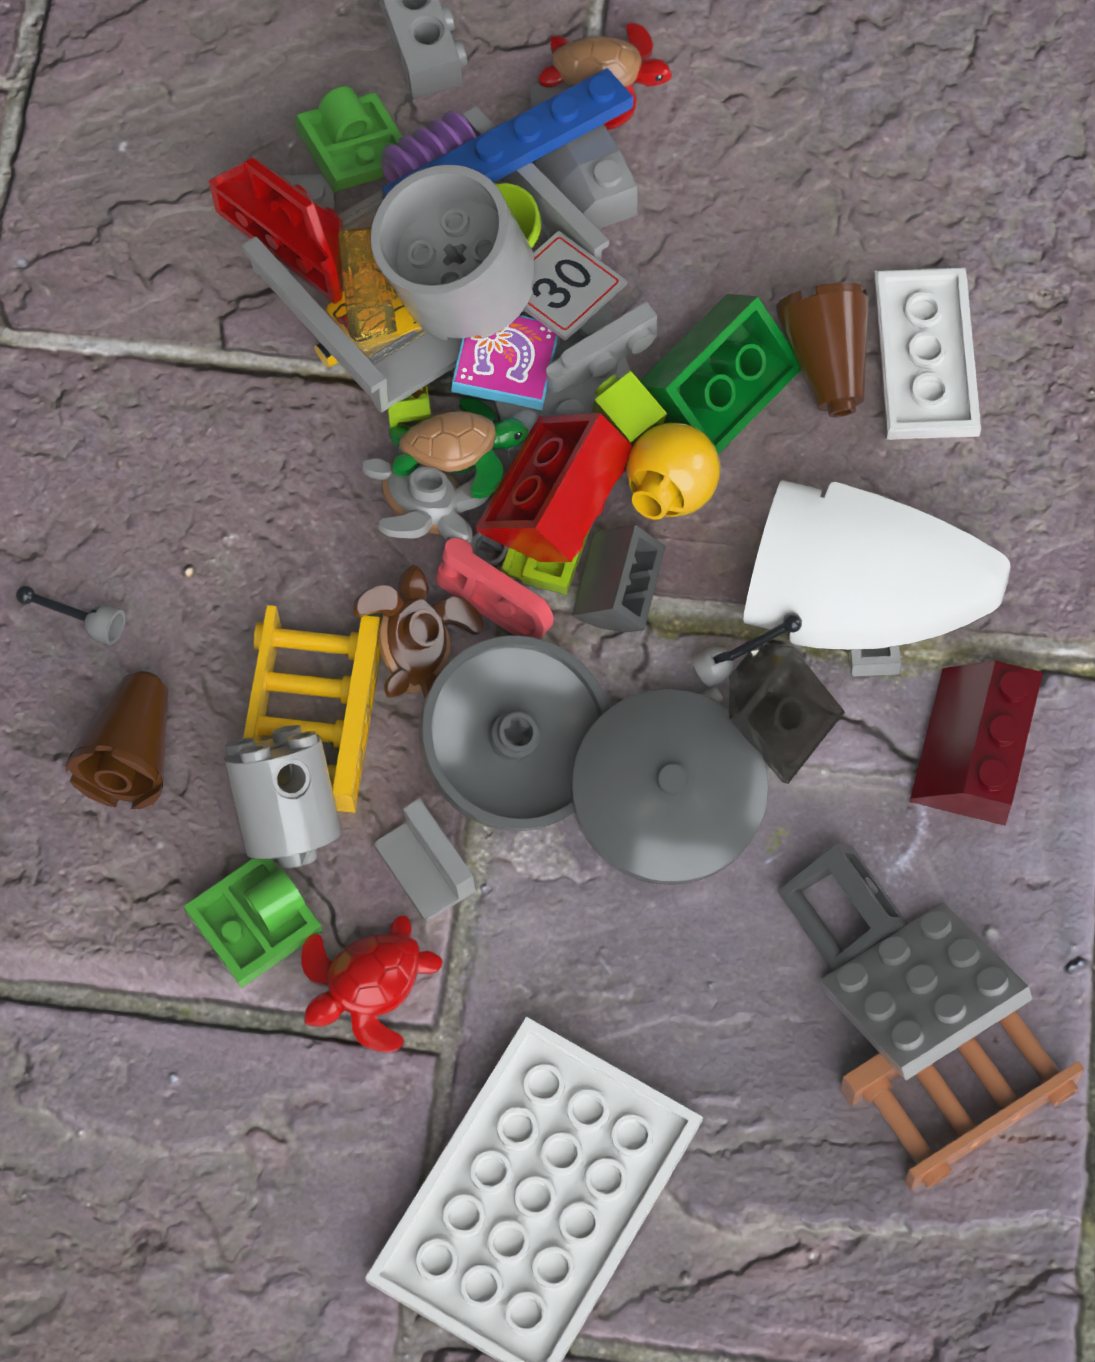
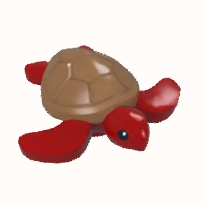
[538,23,672,130]

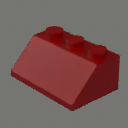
[475,413,633,562]

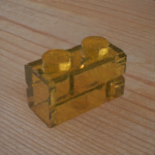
[338,226,397,338]

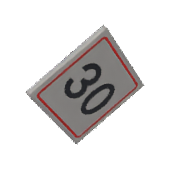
[524,230,627,341]

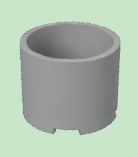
[371,165,535,341]

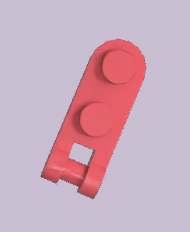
[435,538,554,639]

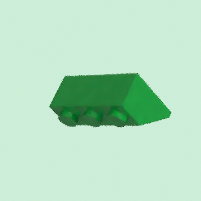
[640,294,801,454]

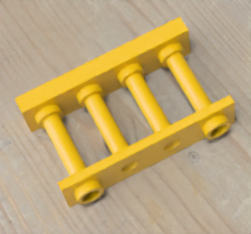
[243,605,381,813]

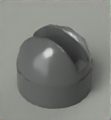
[471,532,509,567]

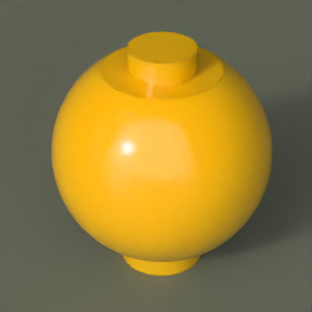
[626,423,721,520]

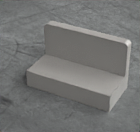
[375,798,476,921]

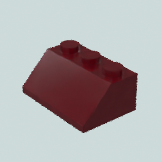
[910,661,1043,826]

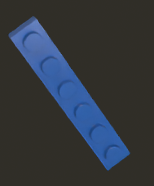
[382,68,633,200]

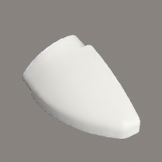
[743,480,1010,650]

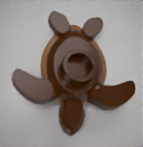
[353,565,483,698]

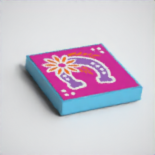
[451,315,559,410]

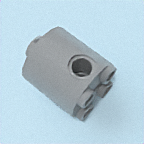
[224,725,342,868]

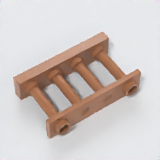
[840,1011,1084,1191]

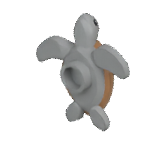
[362,447,491,544]

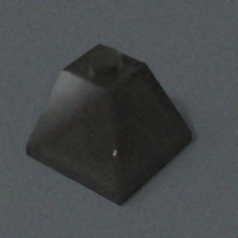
[729,642,845,784]

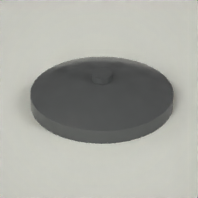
[419,636,610,831]
[571,689,768,885]

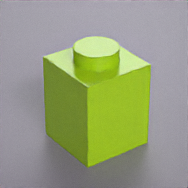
[592,371,667,446]

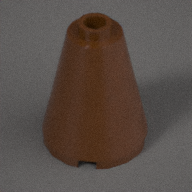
[776,283,869,417]
[66,671,168,809]

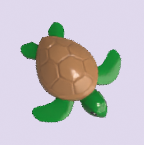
[389,398,529,499]

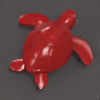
[301,916,443,1053]

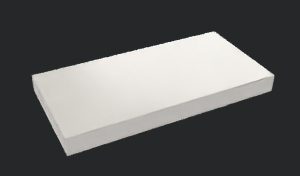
[874,267,981,440]

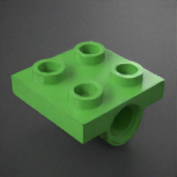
[294,86,403,192]
[183,858,323,988]

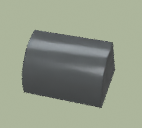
[572,524,666,632]

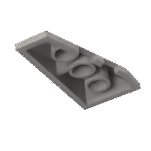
[530,81,638,229]

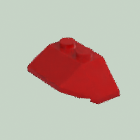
[209,157,345,304]

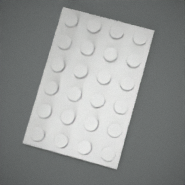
[365,1017,702,1362]

